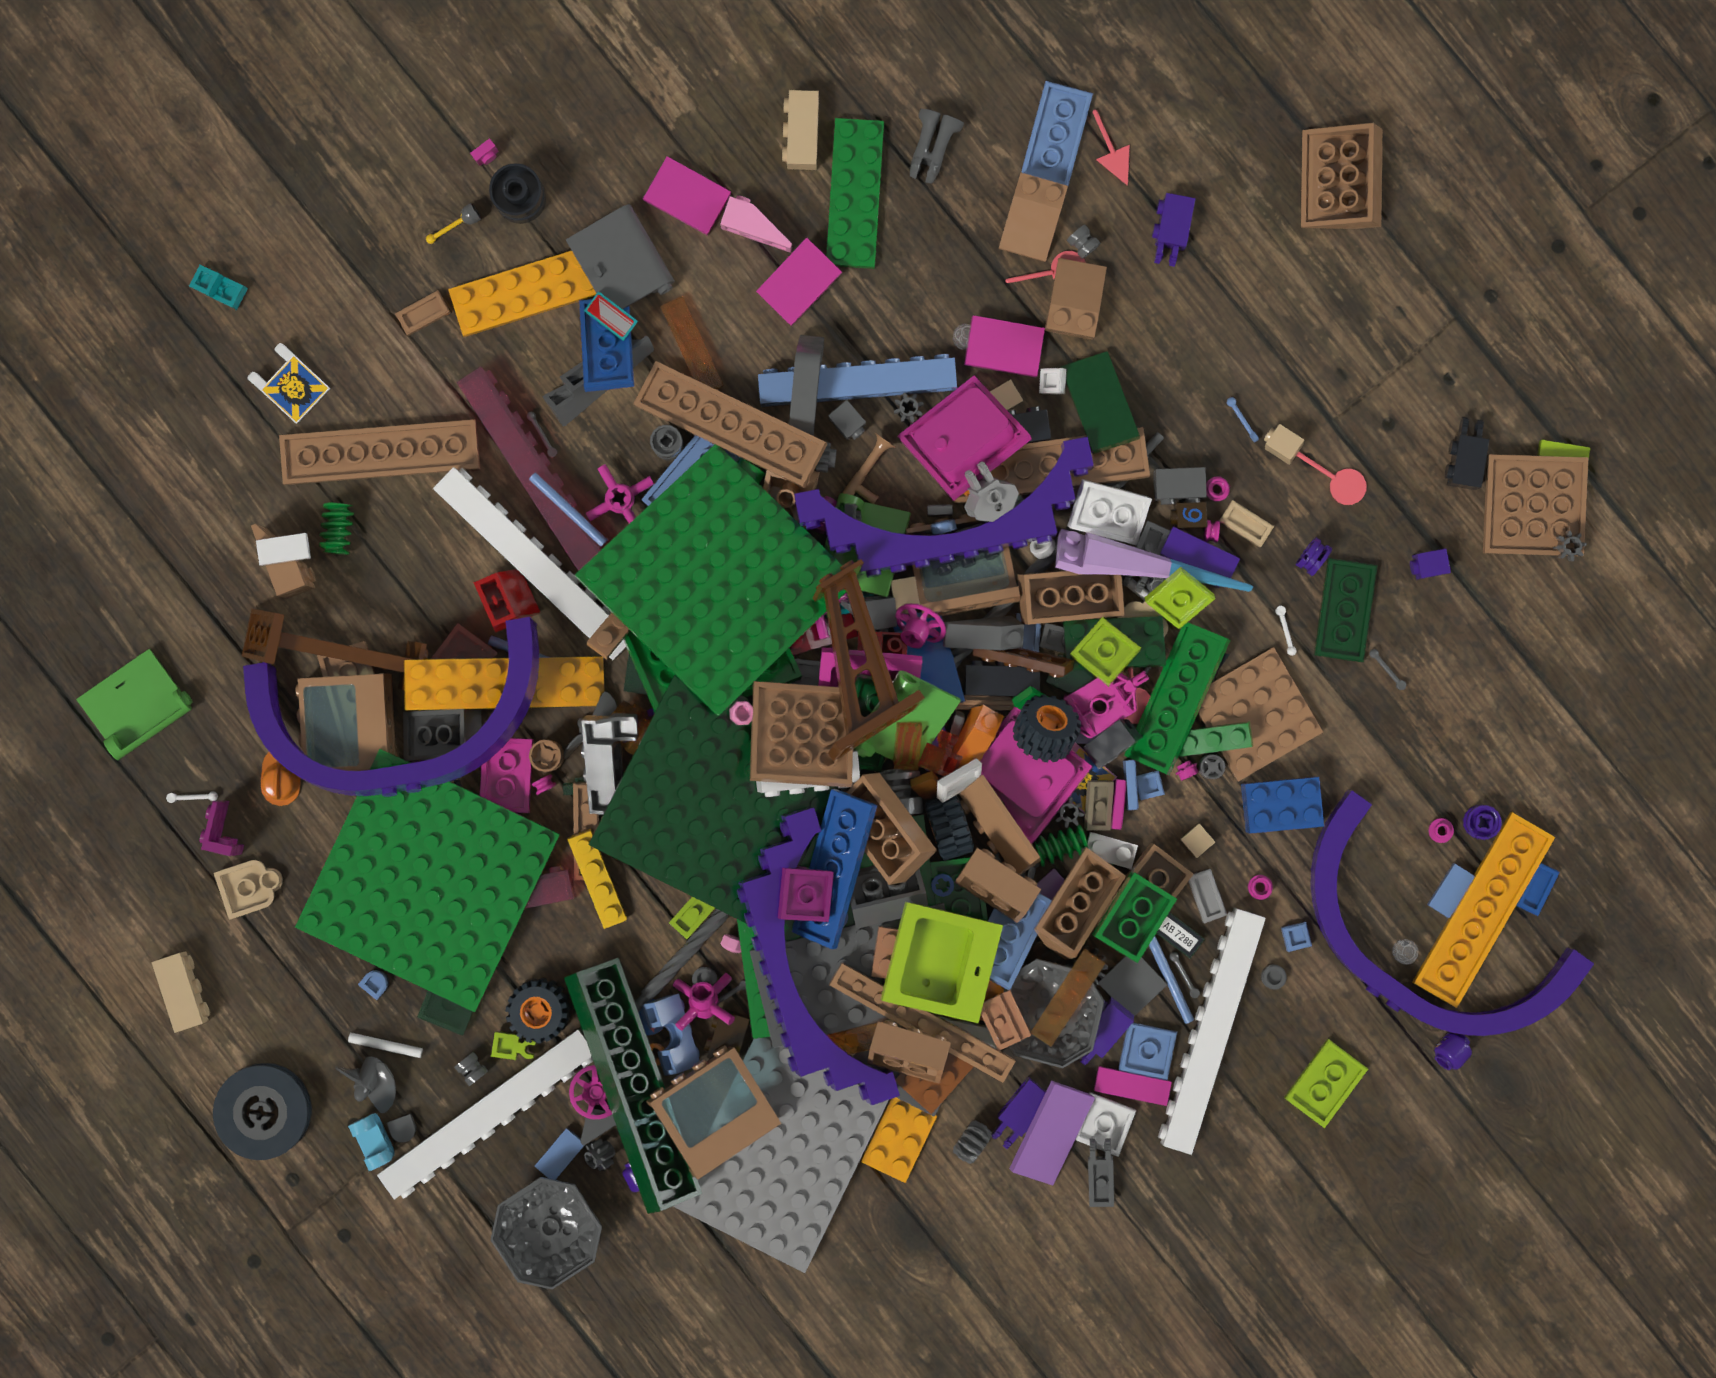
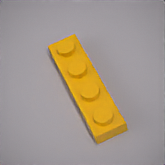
[567,829,627,929]

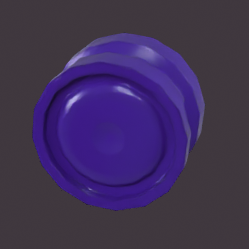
[1296,537,1332,576]
[1463,805,1502,840]

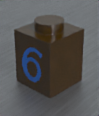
[1170,502,1207,530]

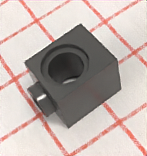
[828,400,866,441]

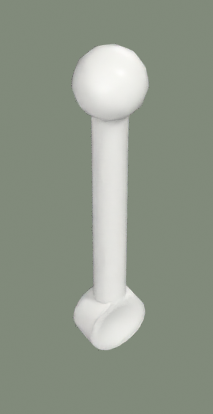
[1275,606,1297,656]
[166,791,218,803]

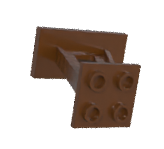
[813,559,925,761]
[242,608,428,690]

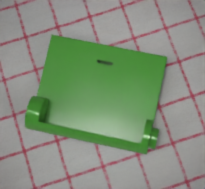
[824,493,911,597]
[76,649,193,760]
[853,671,961,770]

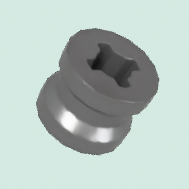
[1198,755,1225,779]

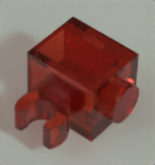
[918,730,963,777]

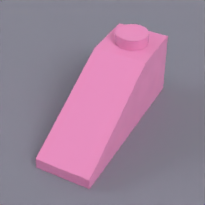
[720,195,792,253]

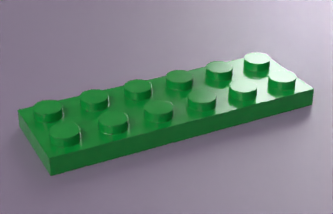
[826,118,884,269]
[1124,622,1231,776]

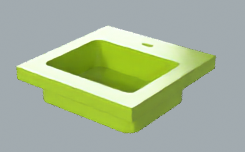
[880,901,1003,1023]

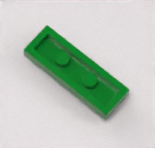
[1179,721,1254,757]

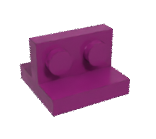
[778,866,834,922]

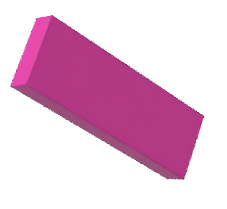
[1094,1066,1172,1106]

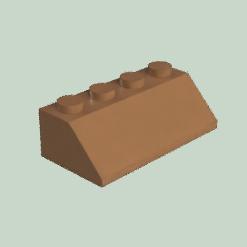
[959,775,1041,875]
[1034,847,1126,960]

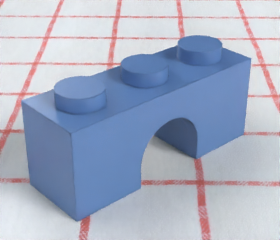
[642,993,700,1076]

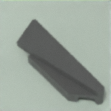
[542,336,654,426]

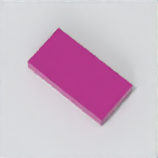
[1111,779,1127,830]

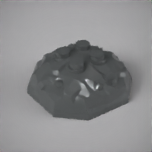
[1003,959,1105,1068]
[491,1177,602,1289]

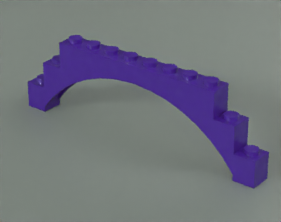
[794,437,1094,578]
[737,807,900,1105]

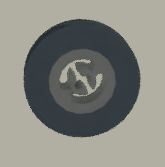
[213,1063,312,1160]

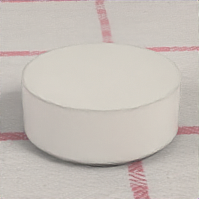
[1030,539,1056,559]

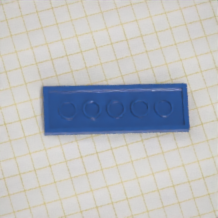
[792,789,877,949]

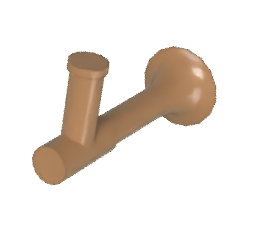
[843,433,896,504]

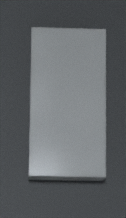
[1188,868,1227,923]

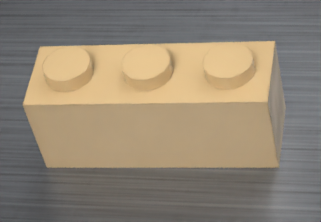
[782,90,819,170]
[151,951,210,1033]

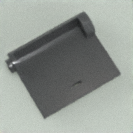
[566,204,675,309]

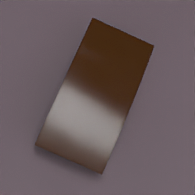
[910,771,944,801]

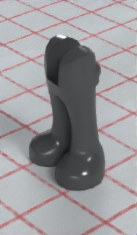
[910,108,964,184]

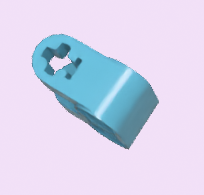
[348,1113,395,1171]

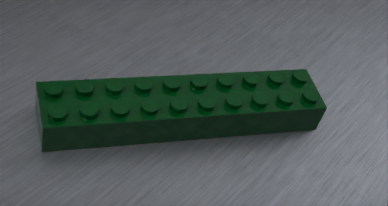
[564,958,703,1214]

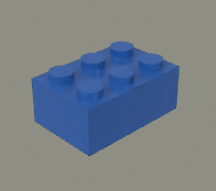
[1241,777,1324,834]

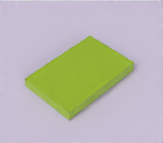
[1284,1038,1368,1128]

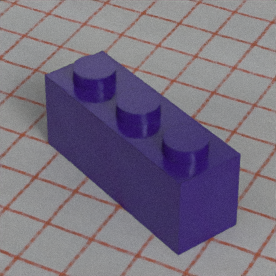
[1160,527,1240,588]

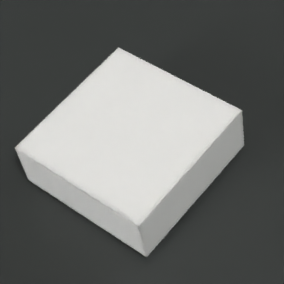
[1039,368,1066,394]

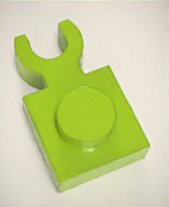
[491,1031,537,1060]

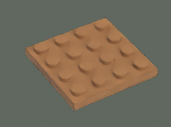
[1483,454,1588,556]
[1198,647,1323,781]
[750,681,853,787]

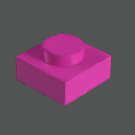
[470,138,499,166]

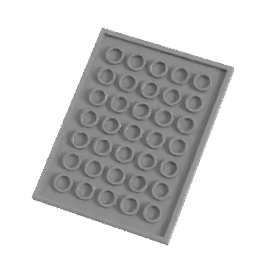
[673,1037,889,1273]

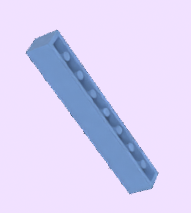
[758,354,957,407]

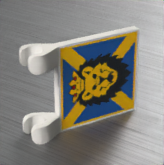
[248,343,331,424]

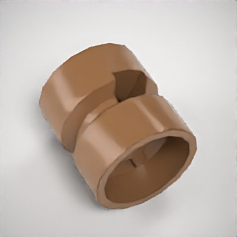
[529,740,564,772]

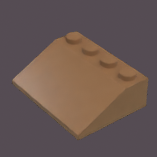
[1301,123,1383,229]

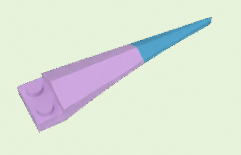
[1055,529,1254,592]

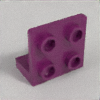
[200,800,244,856]

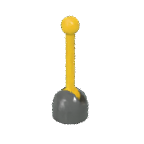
[426,203,482,244]

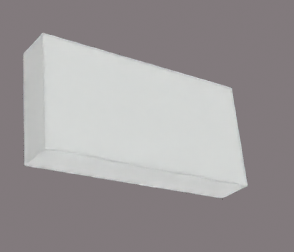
[256,533,311,566]
[937,758,982,803]

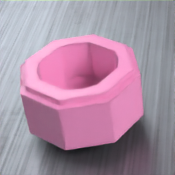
[729,701,753,725]
[721,933,741,953]

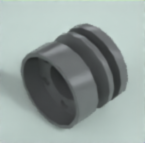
[879,768,924,815]

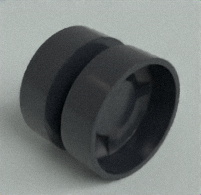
[489,163,546,224]

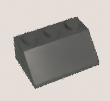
[850,865,929,929]

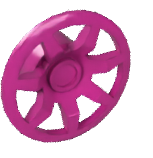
[895,603,946,648]
[569,1065,612,1120]

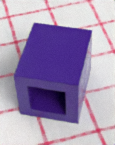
[1410,549,1451,580]

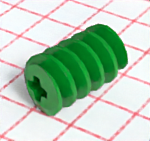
[318,502,354,555]
[1034,825,1088,867]

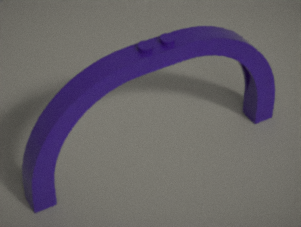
[243,617,539,797]
[1310,790,1594,1036]

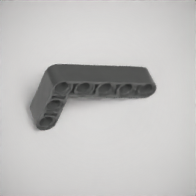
[789,335,825,436]

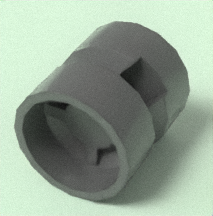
[650,425,684,461]

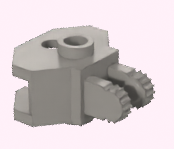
[964,461,1019,522]

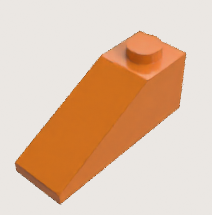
[943,705,1004,776]

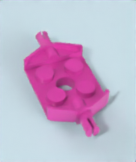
[1063,671,1149,739]

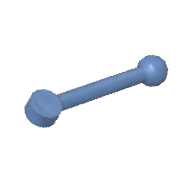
[1227,397,1259,442]

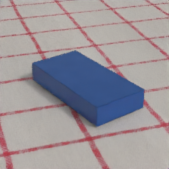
[1516,863,1560,916]

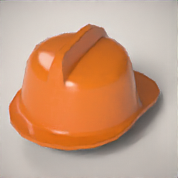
[261,752,301,806]

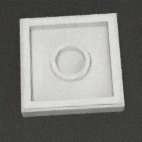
[1075,1092,1136,1157]

